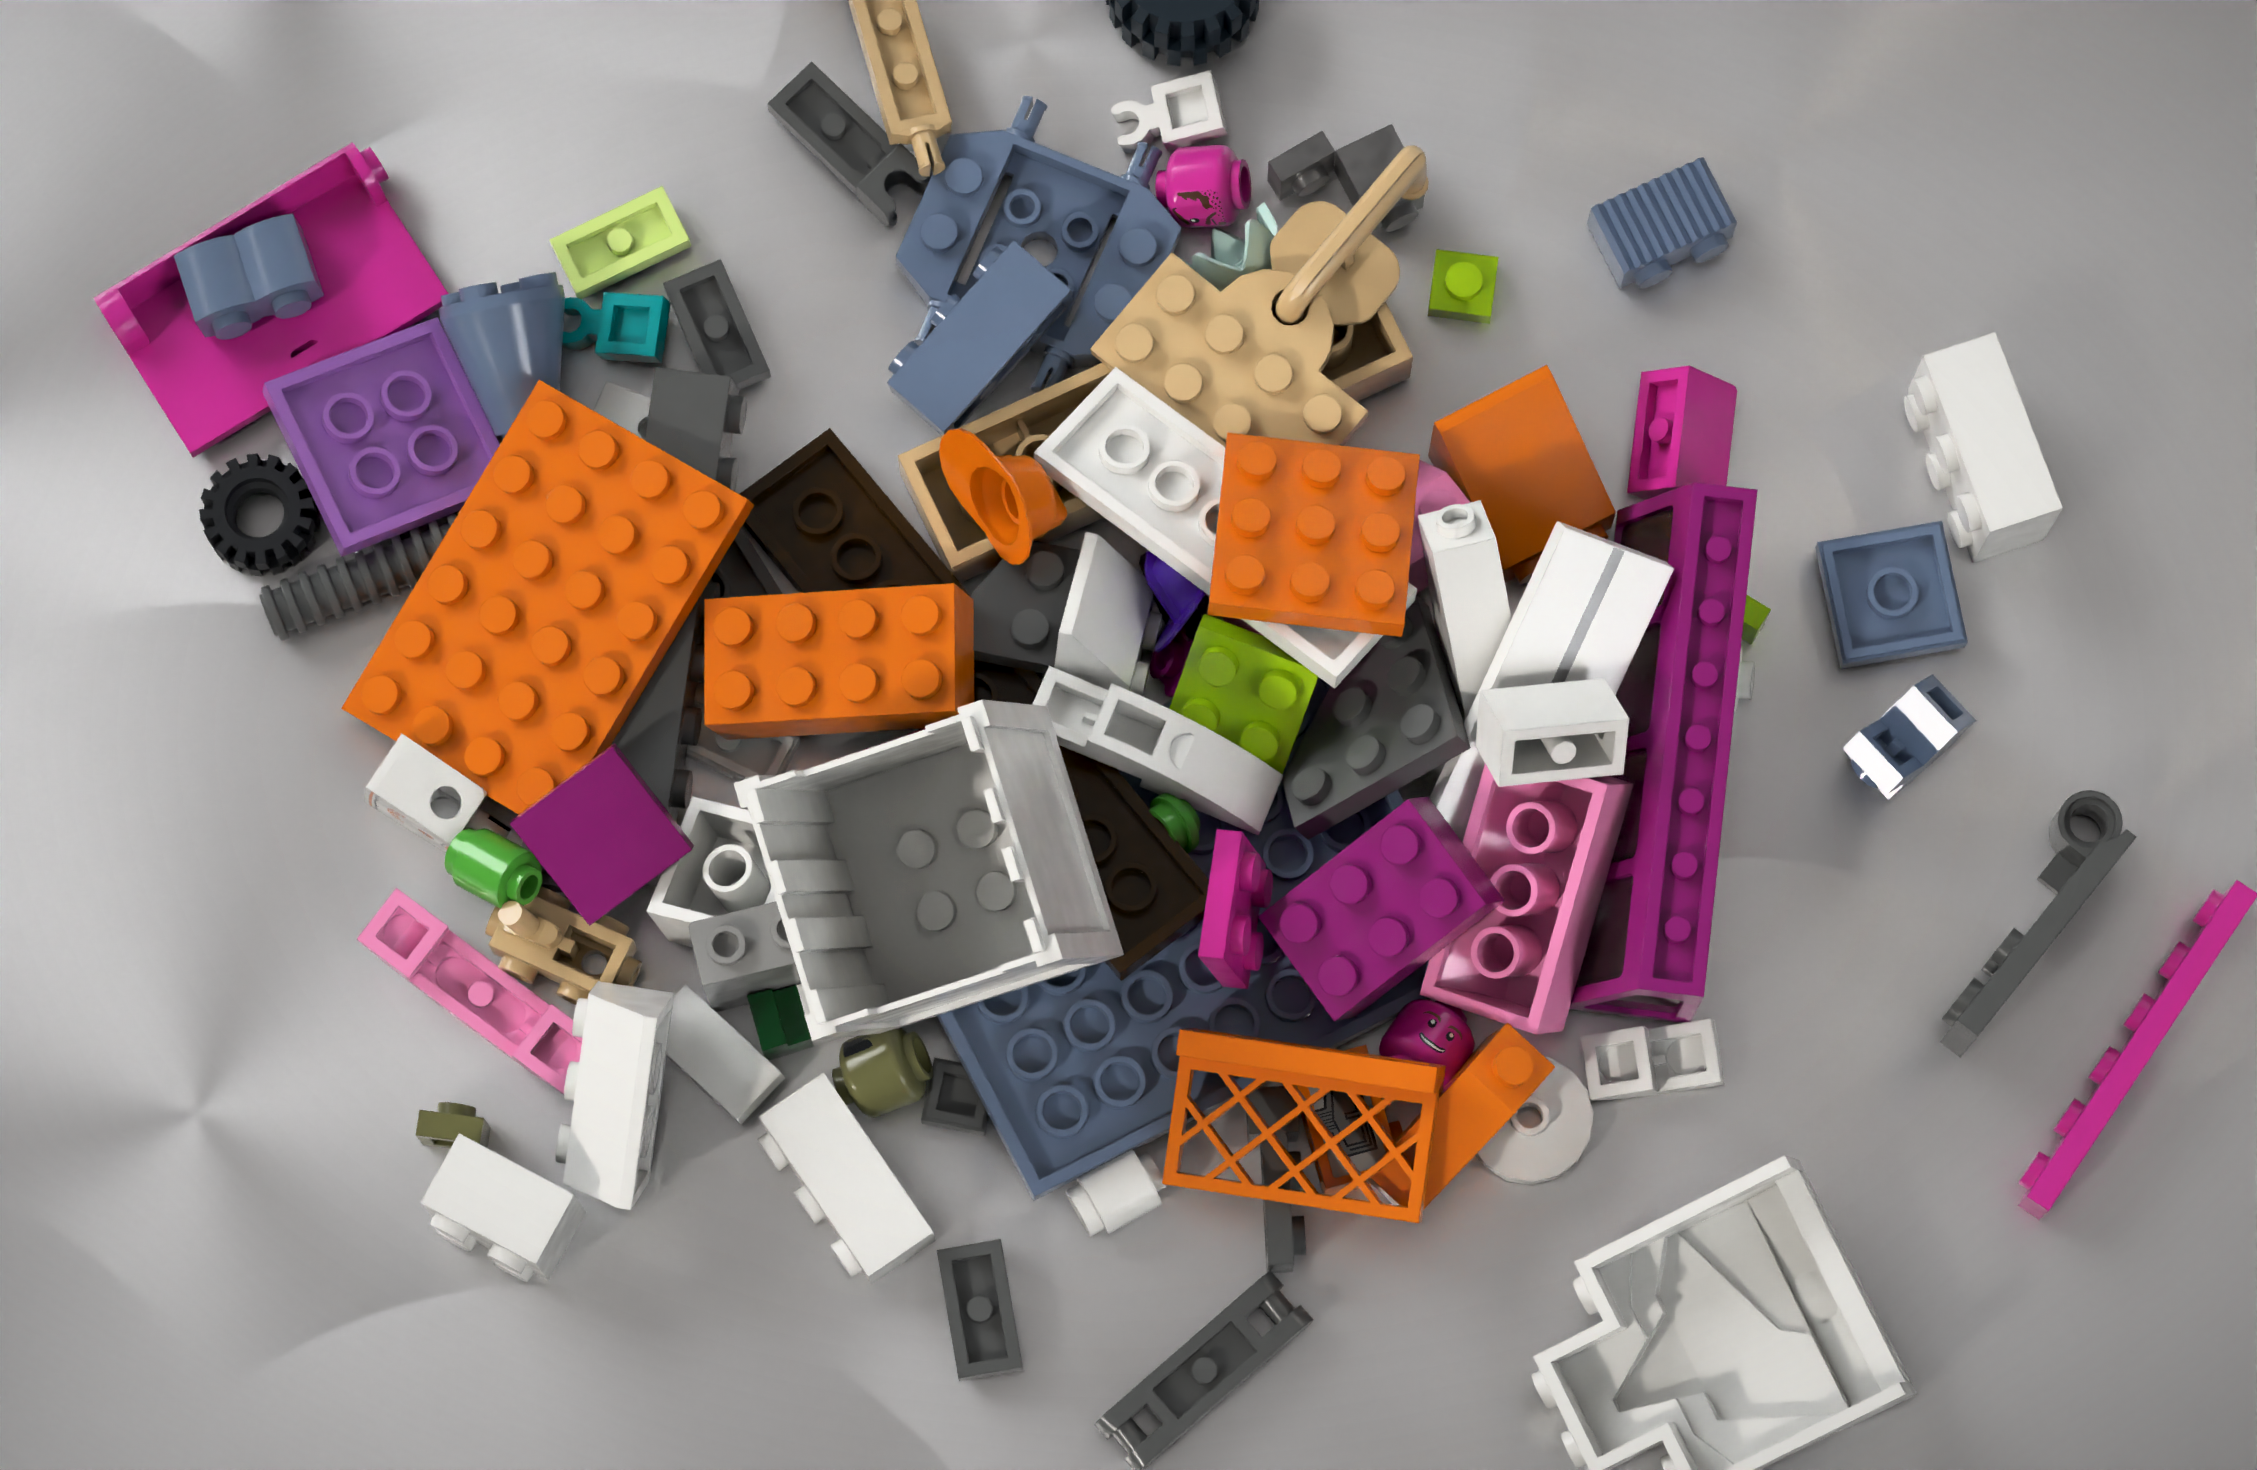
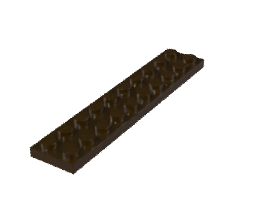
[740,428,1209,981]

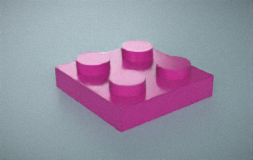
[1198,829,1273,989]

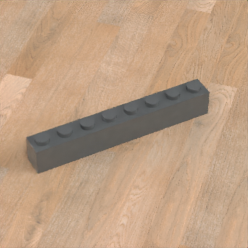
[611,367,747,886]

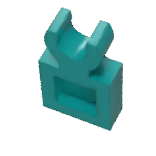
[562,292,671,363]

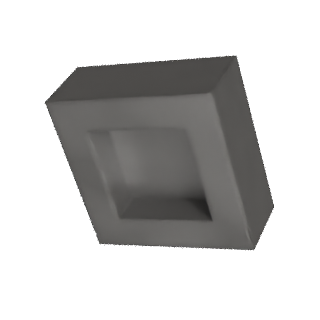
[1267,131,1335,201]

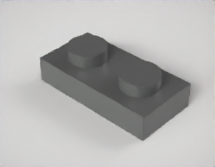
[663,259,771,390]
[937,1239,1023,1381]

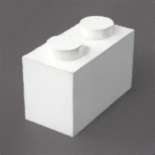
[1475,678,1629,787]

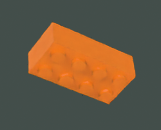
[704,583,974,740]

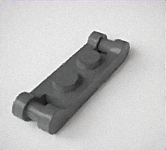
[1094,1271,1314,1470]

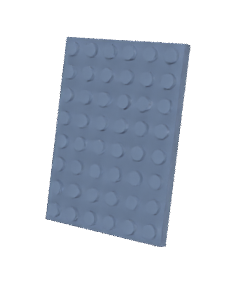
[937,678,1431,1201]

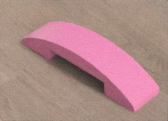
[357,888,582,1095]

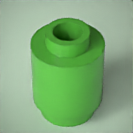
[444,828,542,908]

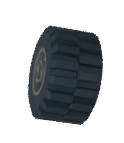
[1106,0,1259,66]

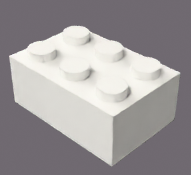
[1903,332,2063,563]

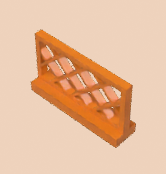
[1162,1027,1446,1223]

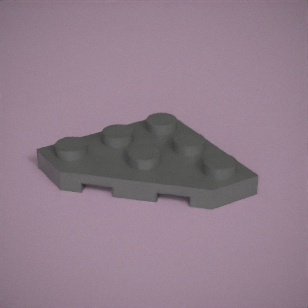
[1282,594,1471,840]

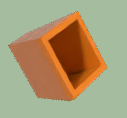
[1428,365,1616,584]

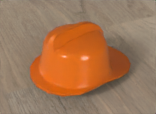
[939,428,1067,565]

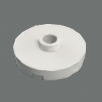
[1475,1056,1594,1185]

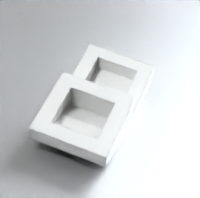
[666,985,785,1124]
[1580,1018,1725,1101]

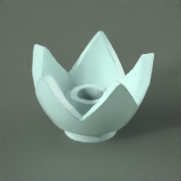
[1179,202,1279,291]

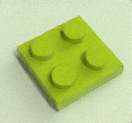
[1169,614,1319,774]

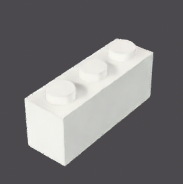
[757,1073,936,1285]

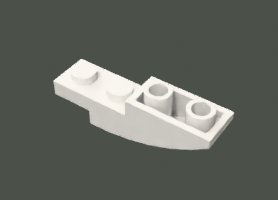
[1032,666,1283,836]

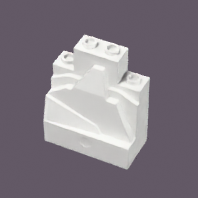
[1532,1155,1917,1470]

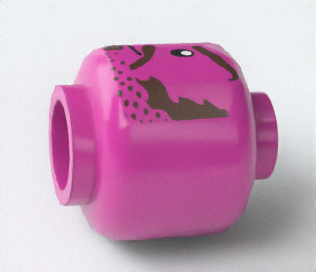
[1155,145,1251,228]

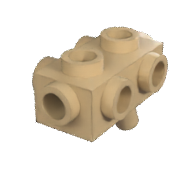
[485,887,642,1005]

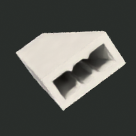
[1418,500,1512,723]

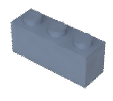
[887,240,1074,436]

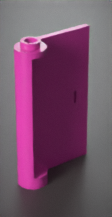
[93,142,448,458]

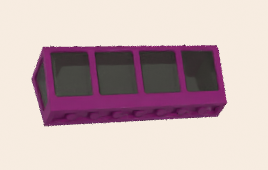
[1569,482,1758,1023]

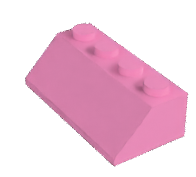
[1419,764,1633,1035]

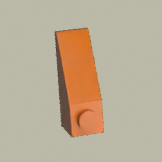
[1367,1022,1555,1210]

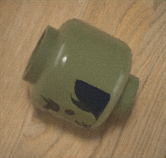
[832,1028,933,1118]

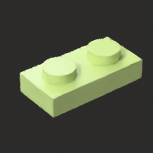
[549,186,691,299]

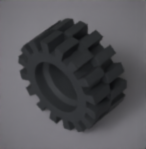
[199,453,320,576]

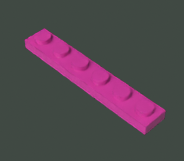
[2017,880,2257,1220]

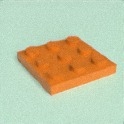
[1207,433,1420,637]

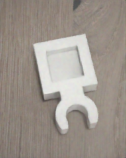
[1111,70,1228,153]

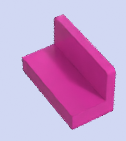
[1627,365,1737,500]

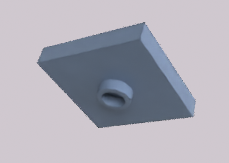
[1815,521,1968,669]

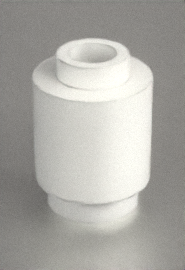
[1065,1149,1167,1237]

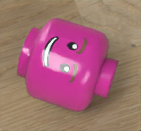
[1379,999,1475,1087]

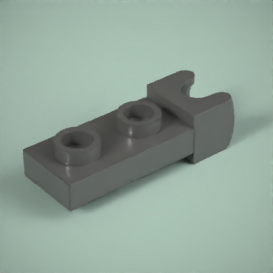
[767,61,932,227]
[1246,1086,1306,1273]

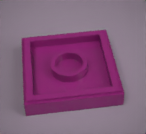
[510,743,694,926]

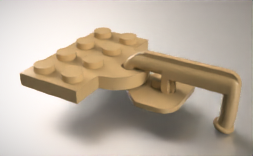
[1090,145,1429,447]

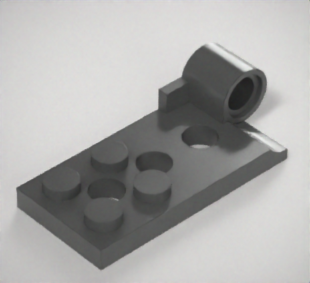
[1940,790,2136,1058]

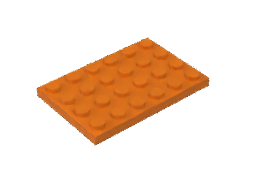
[341,380,754,815]

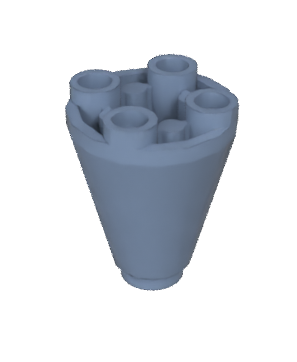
[438,272,565,438]

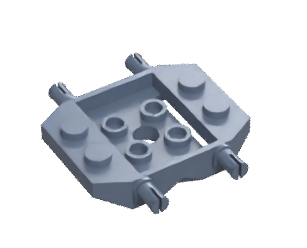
[896,96,1181,393]

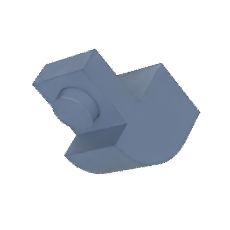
[1843,674,1977,800]

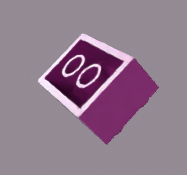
[1258,797,1505,1022]

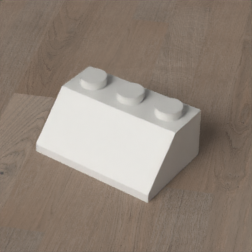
[555,981,675,1210]

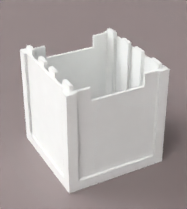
[733,699,1124,1041]

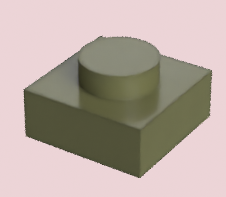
[416,1102,491,1148]

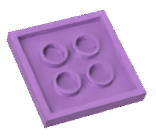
[262,317,500,557]

